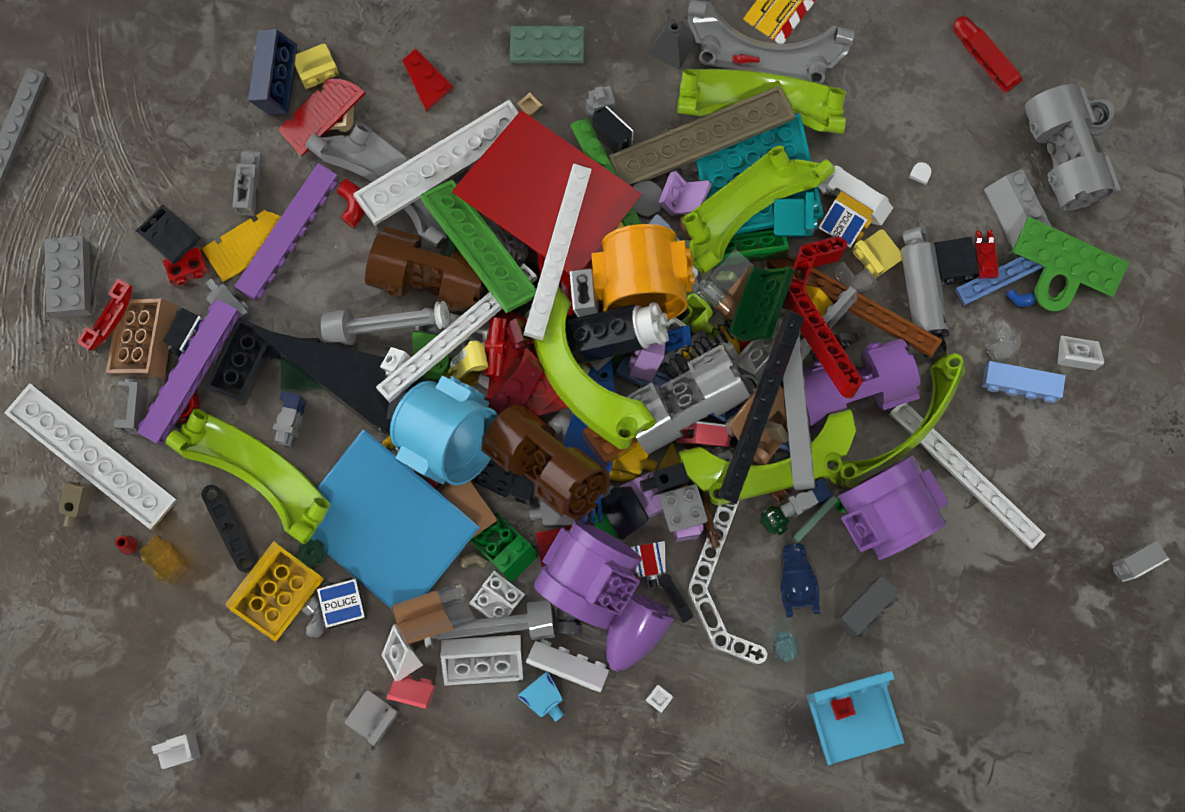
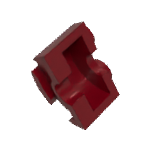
[505,318,534,352]

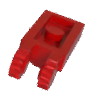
[975,230,999,279]

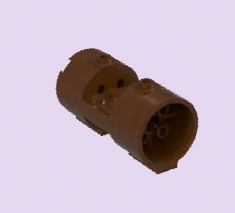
[365,226,488,313]
[481,404,610,520]

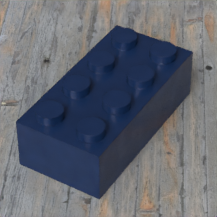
[248,29,297,115]

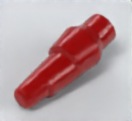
[732,54,760,64]

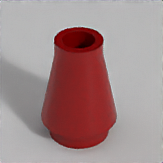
[115,535,137,554]

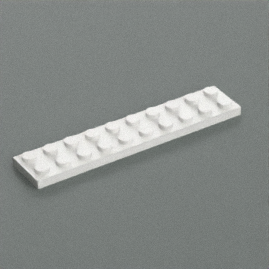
[353,100,519,225]
[4,383,177,530]

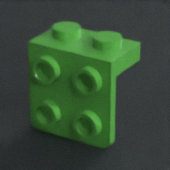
[412,330,450,380]

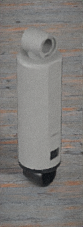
[901,226,950,358]

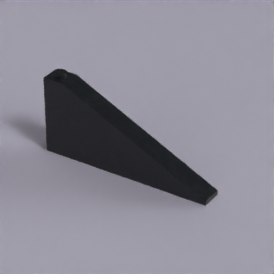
[254,328,392,434]

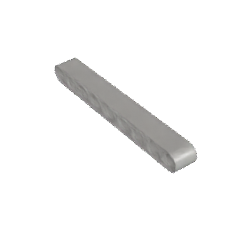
[777,318,815,490]

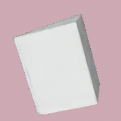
[1057,336,1104,370]
[382,624,423,681]

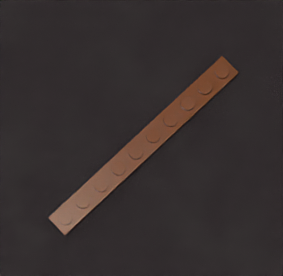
[767,254,942,358]

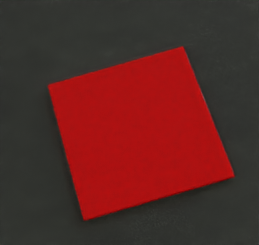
[452,110,642,275]

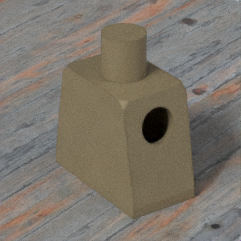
[58,482,96,528]

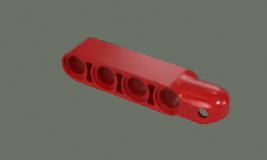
[953,16,1022,93]

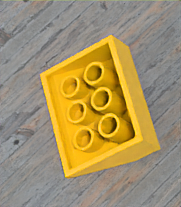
[225,541,324,642]

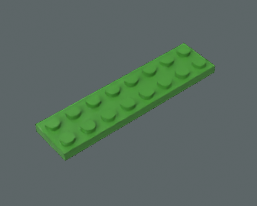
[420,179,537,313]

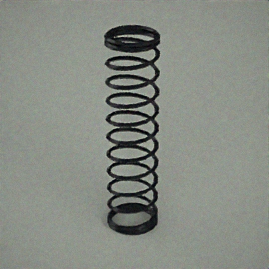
[662,318,735,380]

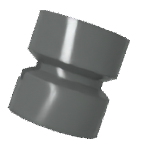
[556,607,582,635]

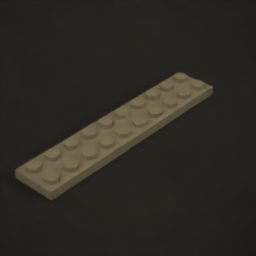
[609,85,795,187]

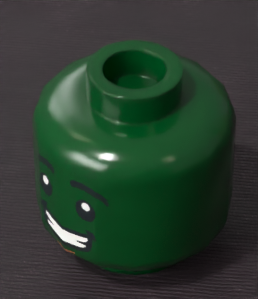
[760,506,789,535]

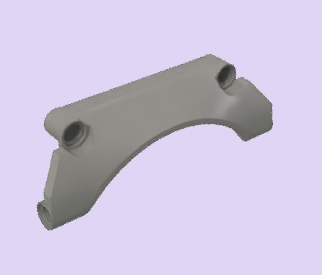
[688,0,855,84]
[306,122,448,249]

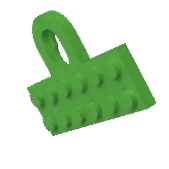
[1012,217,1129,311]

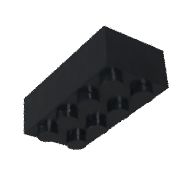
[205,318,272,406]

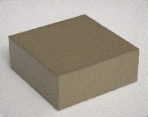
[764,420,789,443]

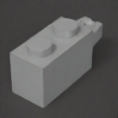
[586,86,615,117]
[206,279,251,330]

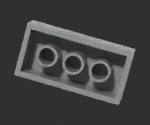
[44,236,92,318]

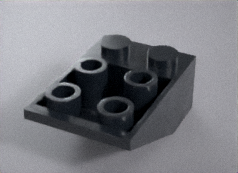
[136,204,201,265]

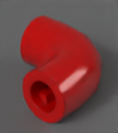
[337,178,365,229]

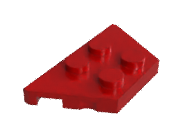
[517,348,568,416]

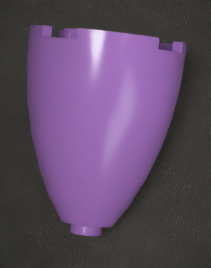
[606,594,675,672]

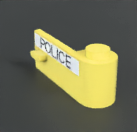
[448,341,488,381]

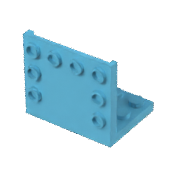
[806,671,904,765]

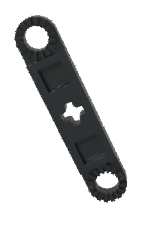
[201,485,257,573]

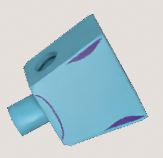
[517,672,564,722]

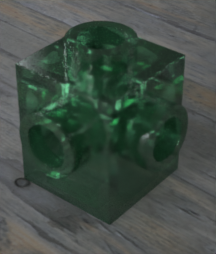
[294,538,328,570]

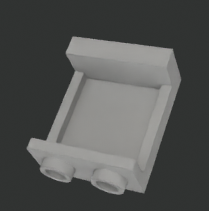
[114,379,148,435]

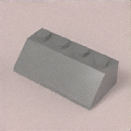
[984,169,1052,255]

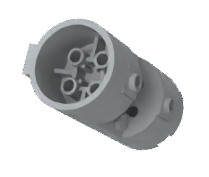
[1024,84,1121,211]
[626,344,752,454]

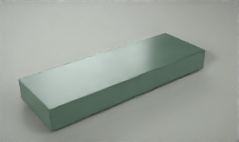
[792,496,838,543]

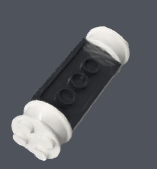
[565,302,668,364]

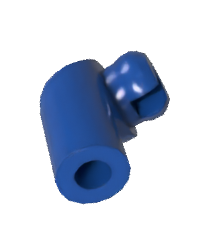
[1006,288,1036,307]

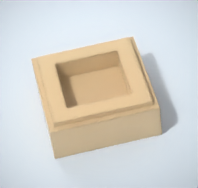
[516,93,543,117]

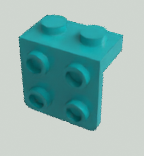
[774,192,817,236]

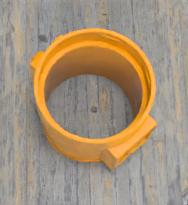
[592,224,695,320]

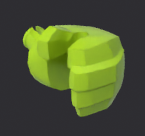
[681,291,720,341]

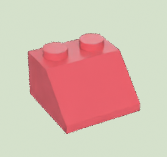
[387,675,436,709]

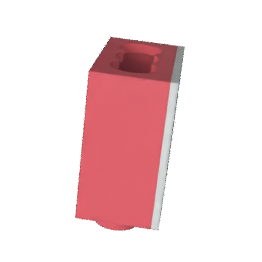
[676,421,731,447]

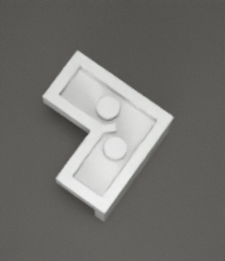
[152,734,201,769]

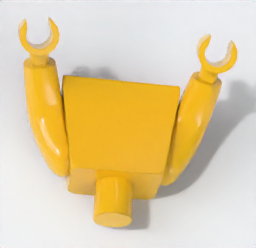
[609,442,658,482]

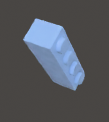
[982,361,1066,403]

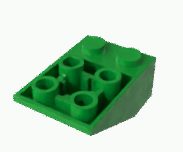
[470,512,540,583]

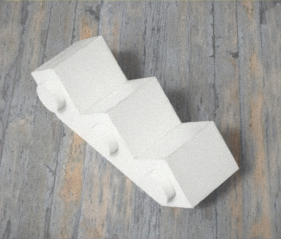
[817,166,893,225]

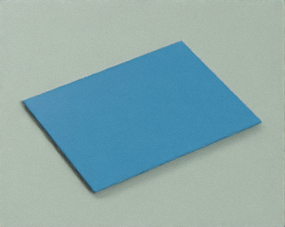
[310,429,480,609]

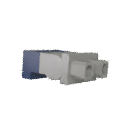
[273,391,307,447]
[780,478,832,519]

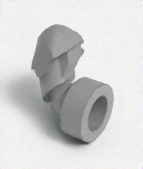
[302,595,325,638]

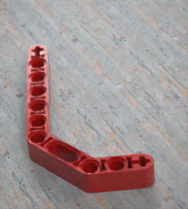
[783,236,863,399]

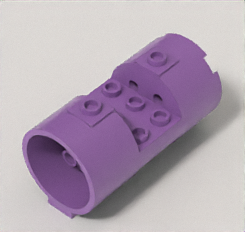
[803,338,920,434]

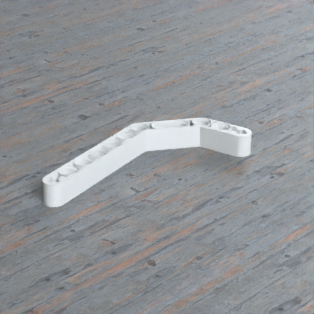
[688,501,767,664]

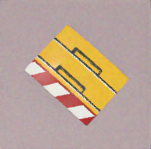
[743,0,816,44]

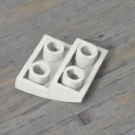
[469,571,525,618]

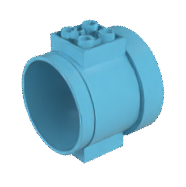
[390,375,498,485]

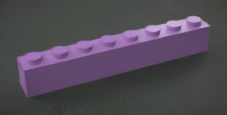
[234,163,339,302]
[137,299,241,446]

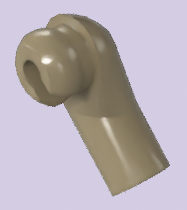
[459,552,489,568]

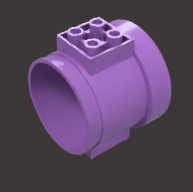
[838,455,948,560]
[533,520,642,628]

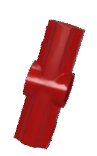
[484,317,508,378]

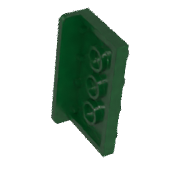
[729,266,795,342]

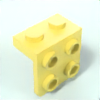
[295,44,340,89]
[852,229,902,279]

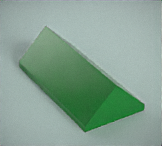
[715,230,789,267]

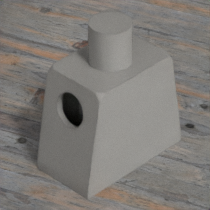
[529,499,574,527]

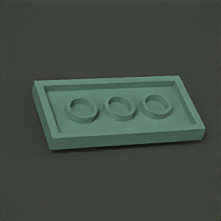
[510,26,584,63]

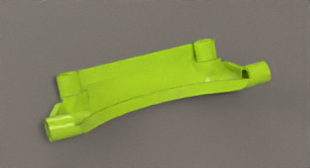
[682,146,835,274]
[678,409,856,506]

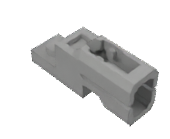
[232,151,262,216]

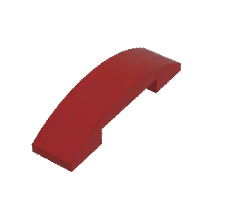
[76,279,132,351]

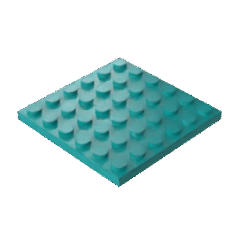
[696,113,824,235]

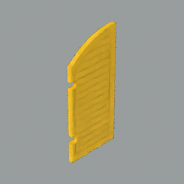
[202,210,300,283]

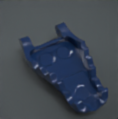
[780,543,820,618]

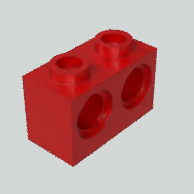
[162,247,209,286]

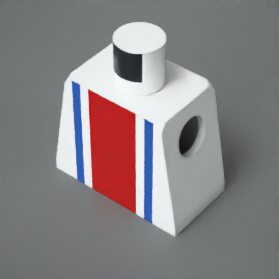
[630,541,665,589]

